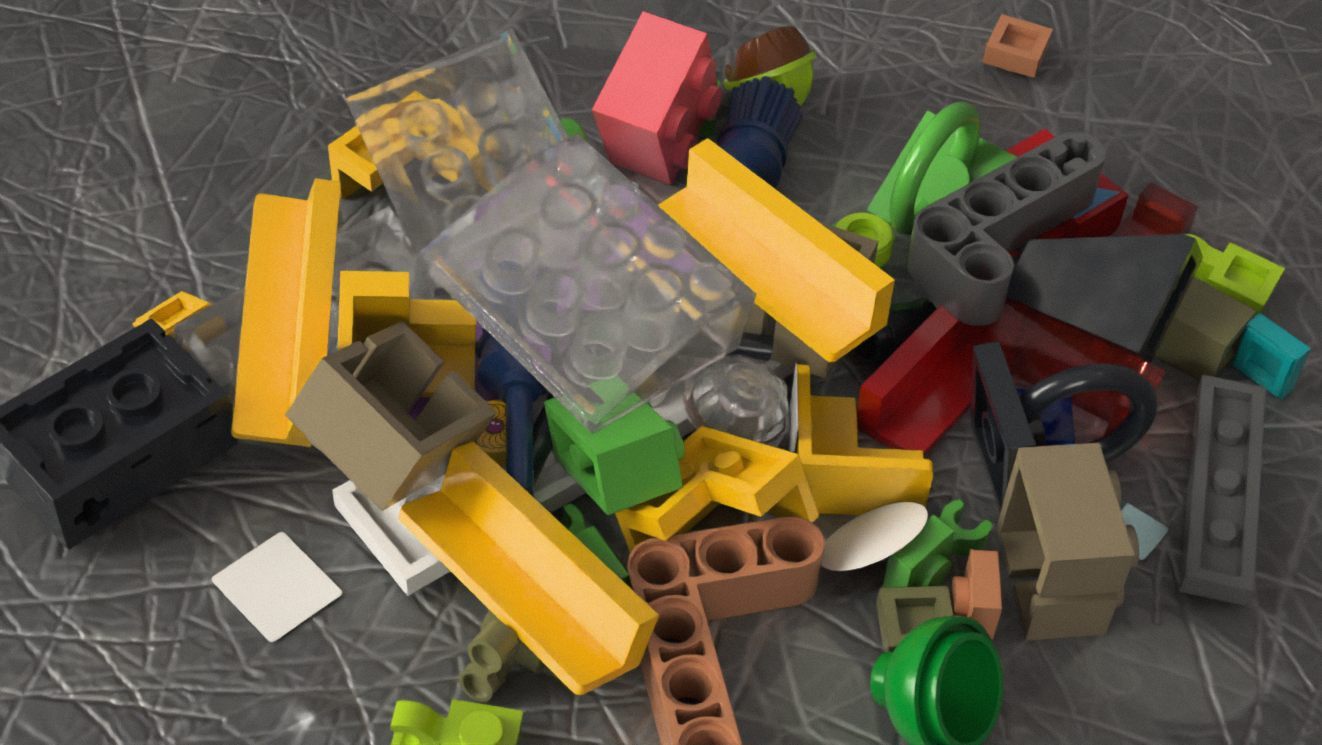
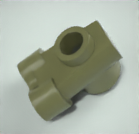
[459,610,546,702]

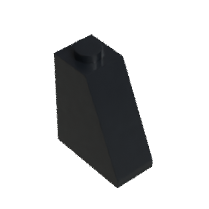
[1006,234,1203,369]

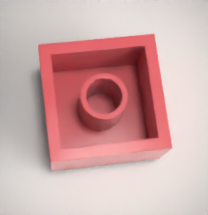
[592,11,722,186]

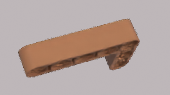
[627,517,825,745]

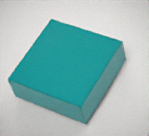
[1231,313,1311,400]

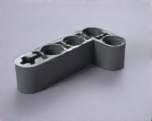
[906,132,1106,326]

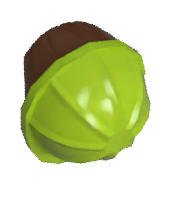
[723,26,817,106]

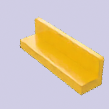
[652,138,895,362]
[231,178,341,447]
[398,441,659,695]

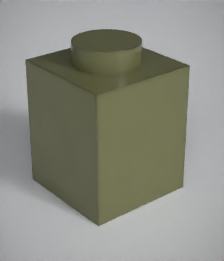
[1155,277,1256,381]

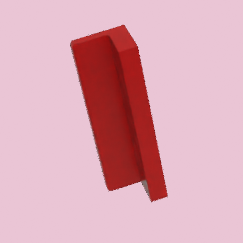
[856,251,1046,457]

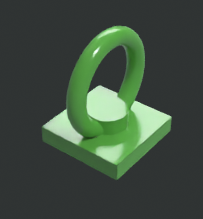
[867,101,1017,238]

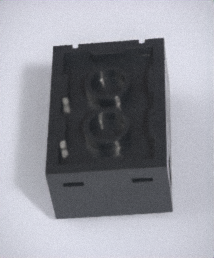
[0,318,238,550]

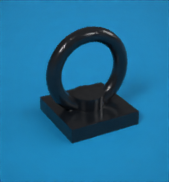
[971,341,1158,513]

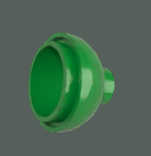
[870,615,1003,745]

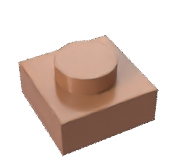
[982,14,1053,78]
[950,549,1002,641]

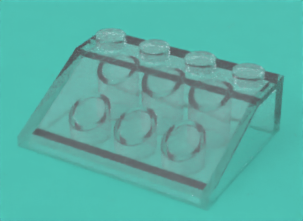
[345,29,617,297]
[417,133,757,434]

